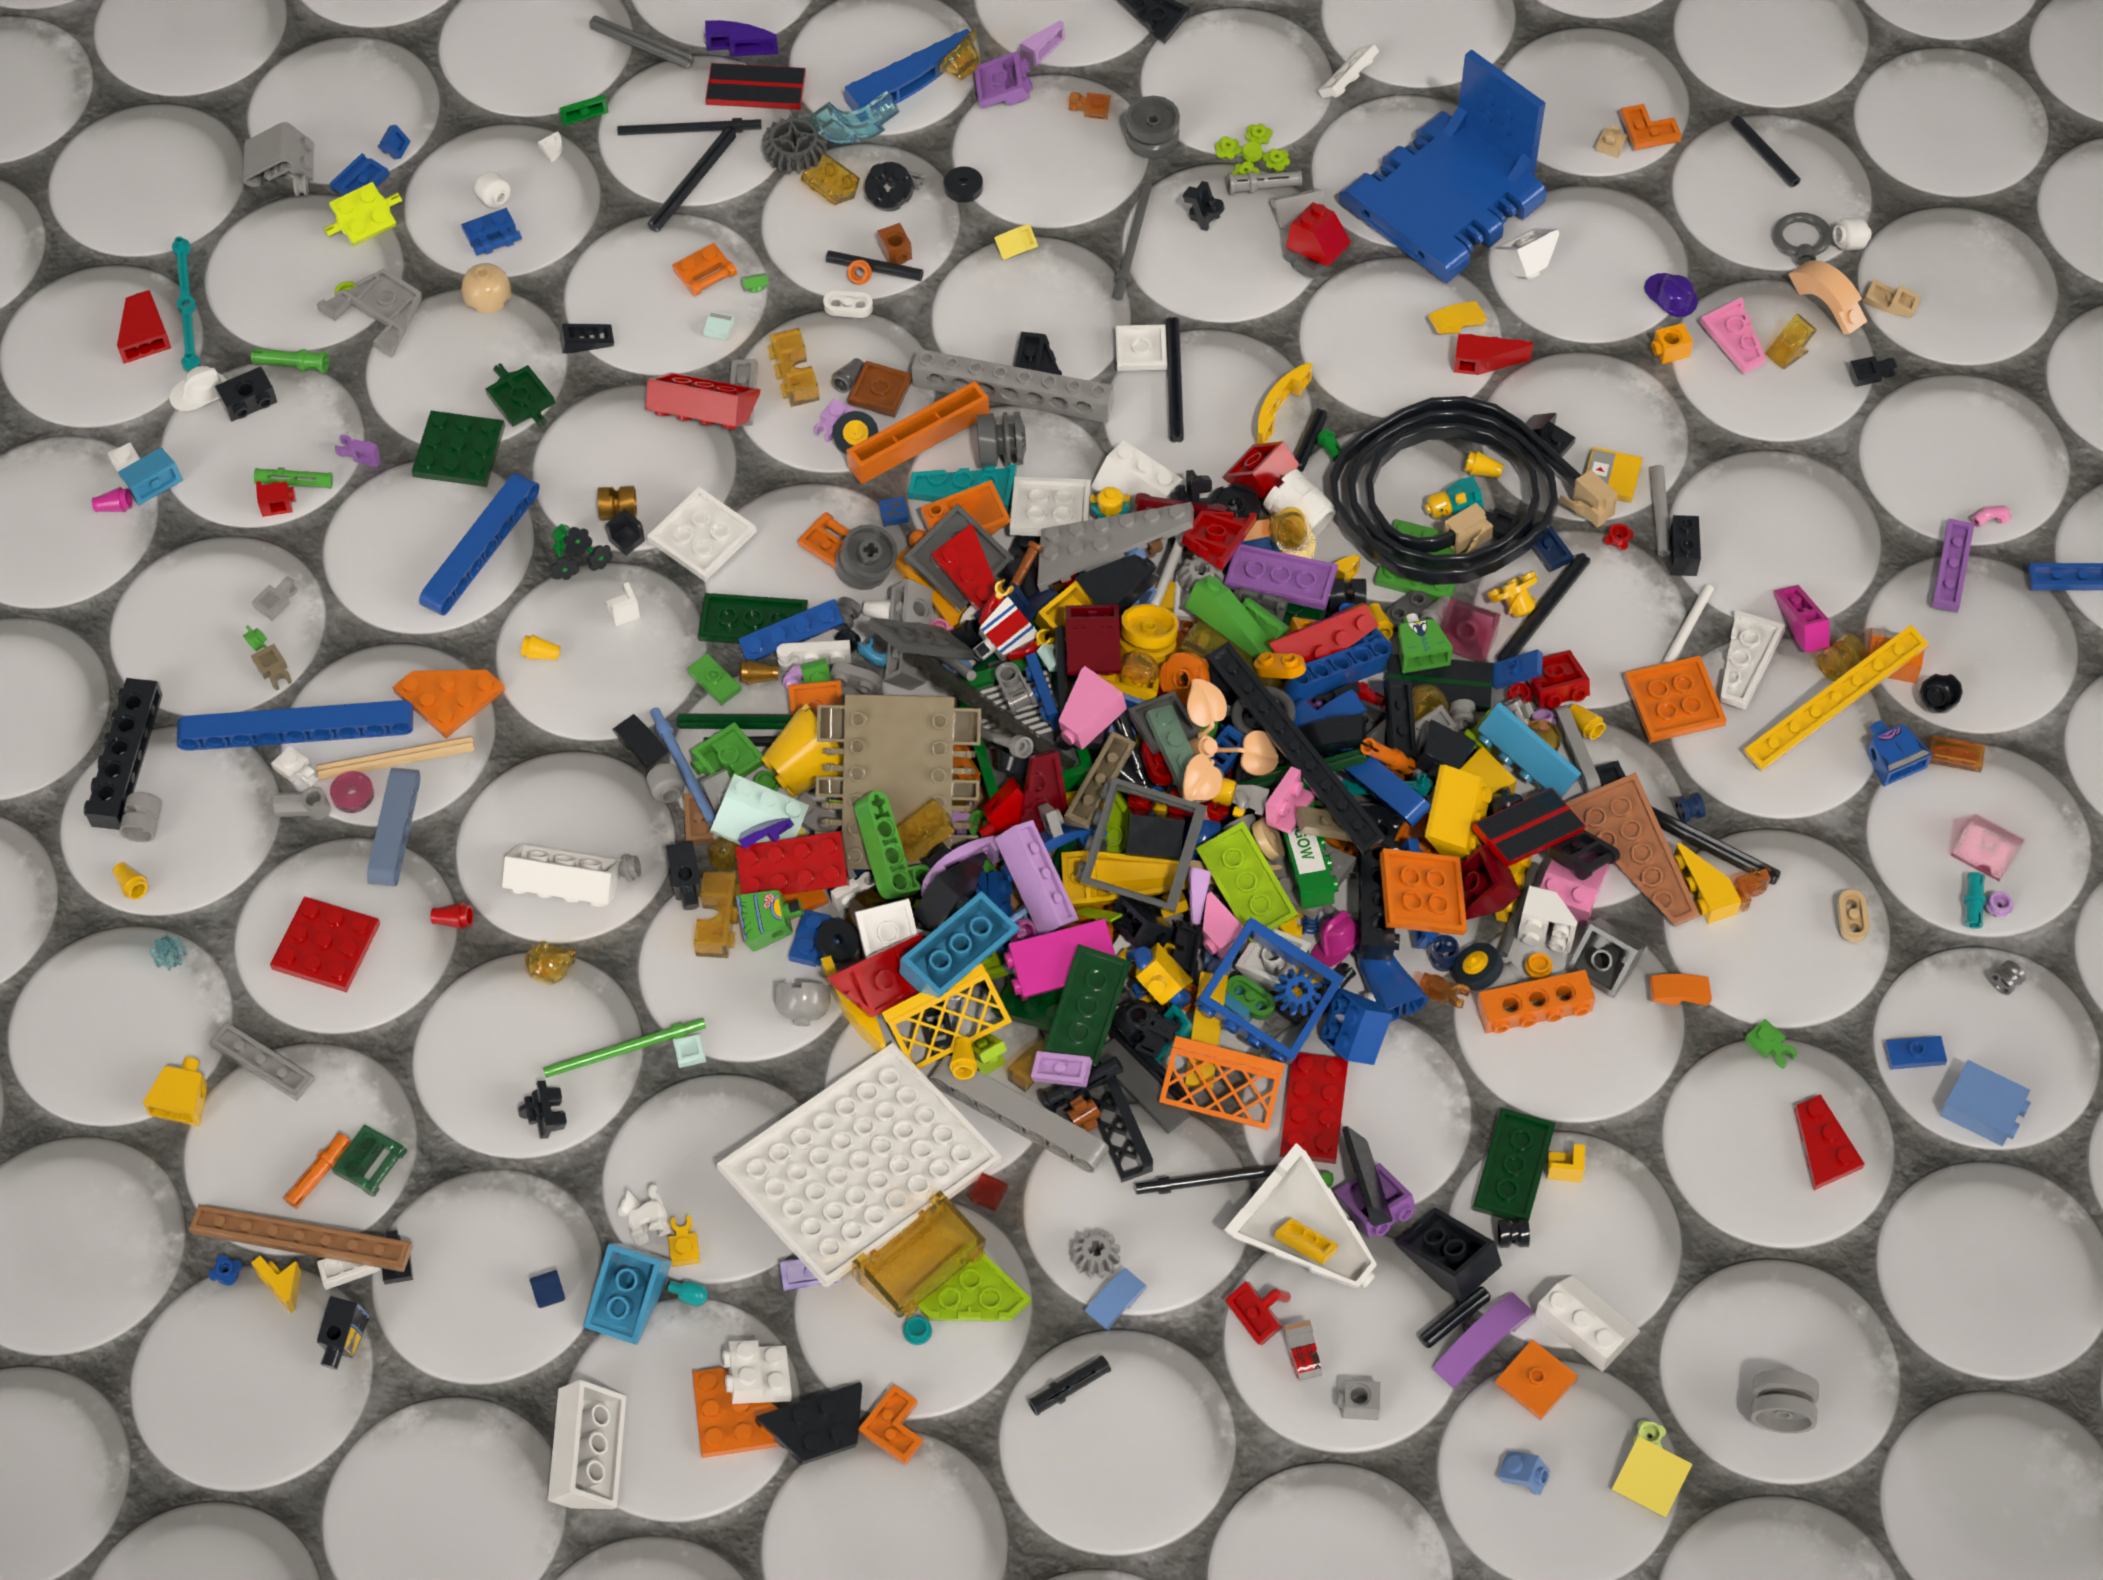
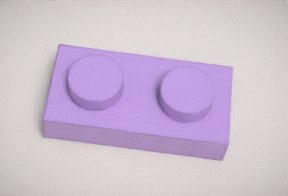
[1031,1051,1093,1087]

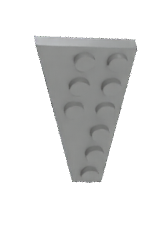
[1037,502,1194,592]

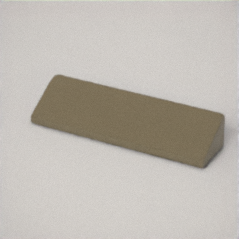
[1063,731,1136,829]

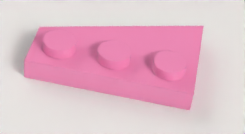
[1700,297,1766,374]

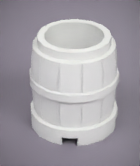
[1263,469,1336,541]

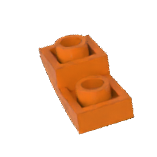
[1649,974,1712,1006]

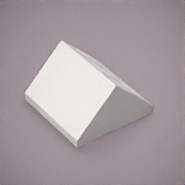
[1235,929,1311,992]

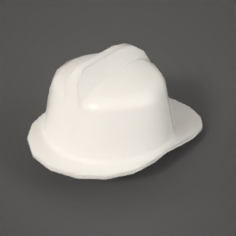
[169,366,227,412]

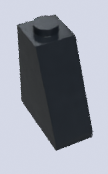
[1075,554,1161,617]

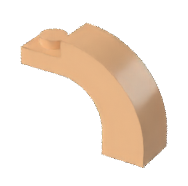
[1788,260,1867,335]

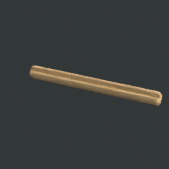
[316,736,475,780]

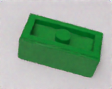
[558,94,609,126]

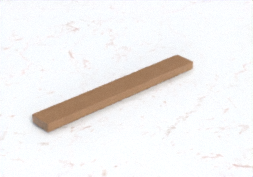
[189,1204,413,1272]

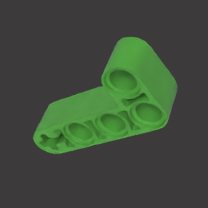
[854,790,931,899]

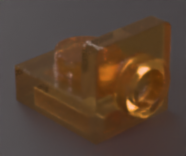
[1733,869,1771,912]

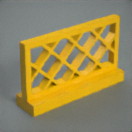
[882,962,1013,1069]

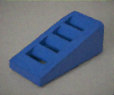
[1210,724,1245,776]

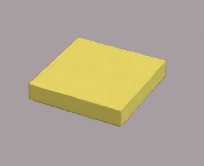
[1612,1436,1693,1518]

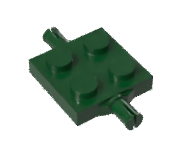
[485,363,555,427]

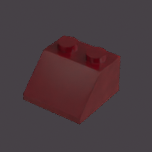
[1461,844,1521,920]

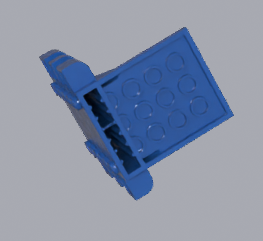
[1339,49,1546,284]

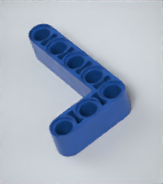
[1283,603,1393,703]

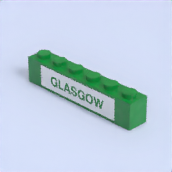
[1268,765,1339,910]

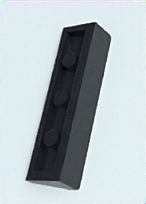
[1342,1126,1393,1227]

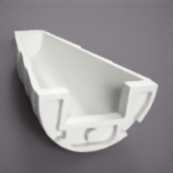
[1224,1143,1377,1289]

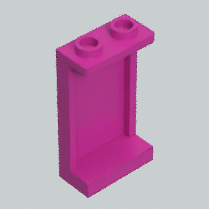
[1004,919,1116,1001]

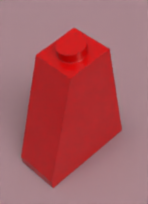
[117,290,171,364]

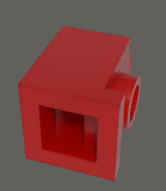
[256,481,296,517]

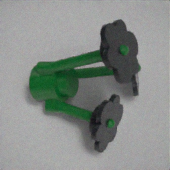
[550,524,613,580]

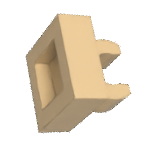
[1595,125,1628,158]

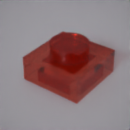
[969,1172,1008,1212]

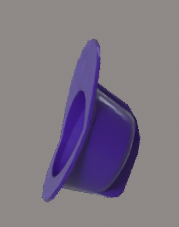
[1644,273,1698,317]

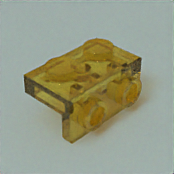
[801,154,860,205]
[896,798,955,863]

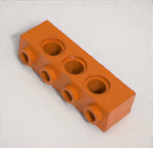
[1476,969,1595,1033]

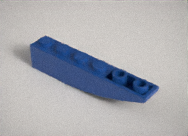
[844,29,970,121]

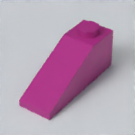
[1774,585,1830,653]

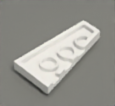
[1720,610,1785,710]

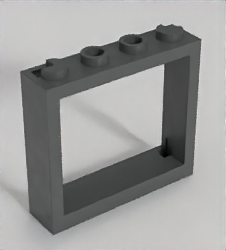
[1077,777,1208,914]

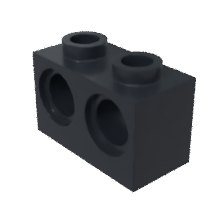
[1669,515,1701,576]

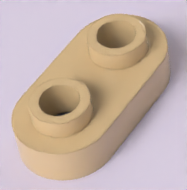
[1837,889,1870,943]

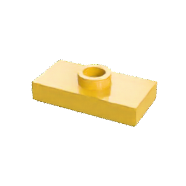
[1274,1217,1339,1266]

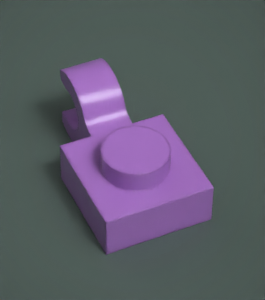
[334,435,381,467]

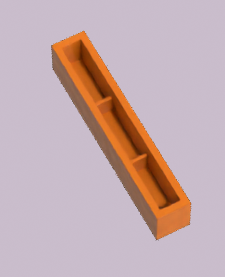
[846,381,989,485]

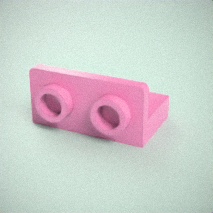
[1265,766,1315,834]

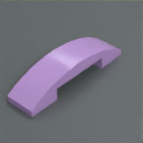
[920,835,1004,897]

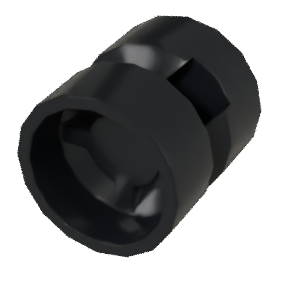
[1328,578,1367,612]

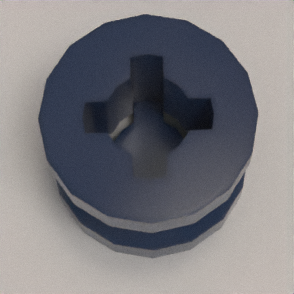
[1674,791,1705,823]

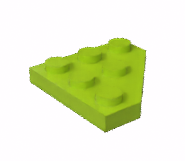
[909,1241,1032,1322]

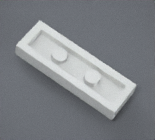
[1318,44,1379,98]

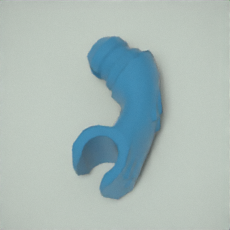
[857,637,887,669]

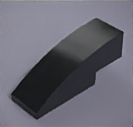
[1298,713,1367,755]

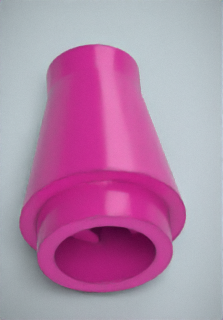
[92,487,133,512]

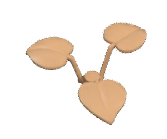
[1183,679,1279,801]

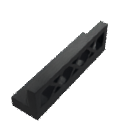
[1083,1076,1153,1183]

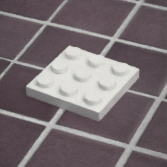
[1010,476,1091,536]
[647,487,757,582]

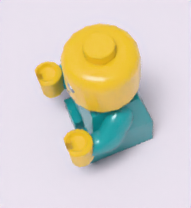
[1425,476,1484,519]
[1090,487,1130,519]

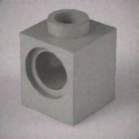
[1338,1380,1380,1420]

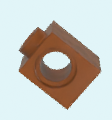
[877,223,912,264]

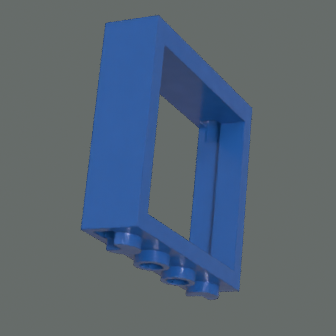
[1194,917,1345,1065]

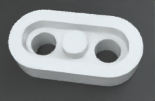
[823,291,873,318]

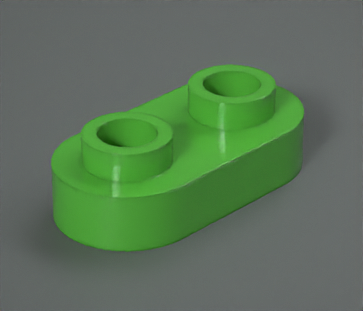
[1226,975,1275,1020]

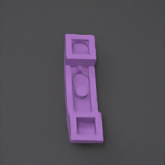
[1433,1293,1534,1389]

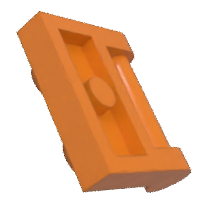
[672,243,737,297]
[798,512,850,569]

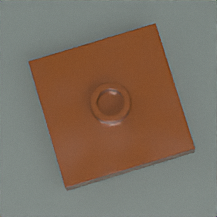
[848,361,913,417]

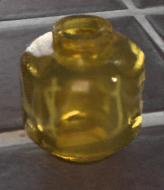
[708,836,742,872]

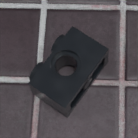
[215,366,277,422]

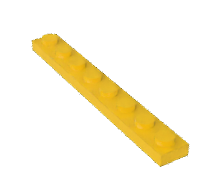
[1744,624,1929,772]

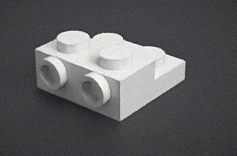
[723,1340,792,1404]

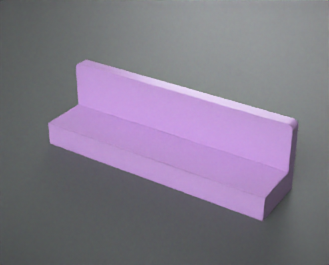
[995,820,1079,936]

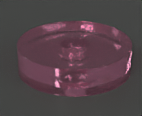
[330,771,374,813]

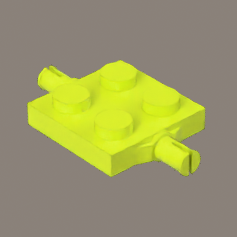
[323,182,402,247]

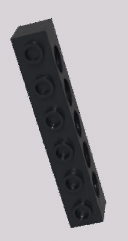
[84,678,163,830]
[1358,806,1400,961]

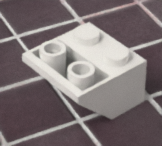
[1517,886,1578,953]

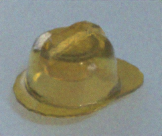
[938,29,980,80]
[1268,507,1316,559]

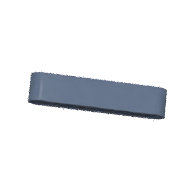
[367,768,420,886]

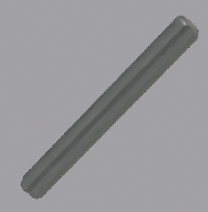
[589,15,694,68]

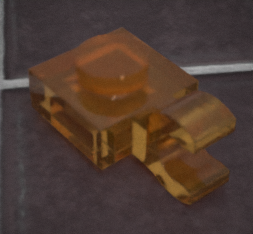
[1068,92,1111,120]
[1420,972,1470,1008]

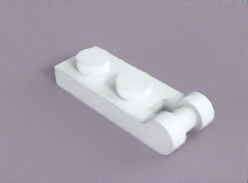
[776,640,852,671]

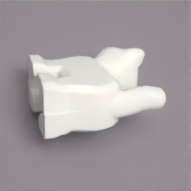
[617,1184,671,1246]

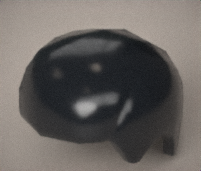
[1919,673,1963,714]

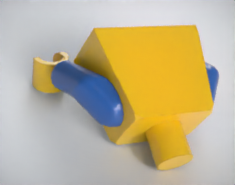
[1117,942,1193,1011]

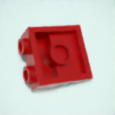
[1527,650,1590,709]

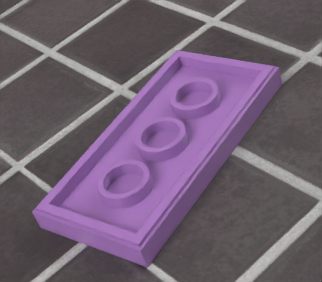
[1224,544,1338,611]

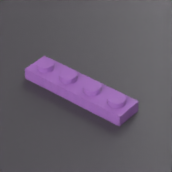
[1932,518,1974,613]

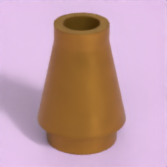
[740,659,778,685]

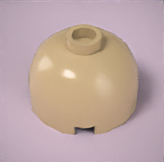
[461,263,511,313]

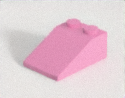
[1540,854,1610,928]

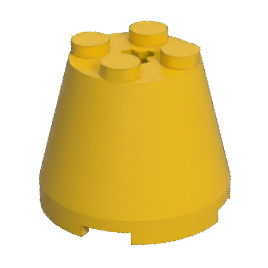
[761,703,844,798]

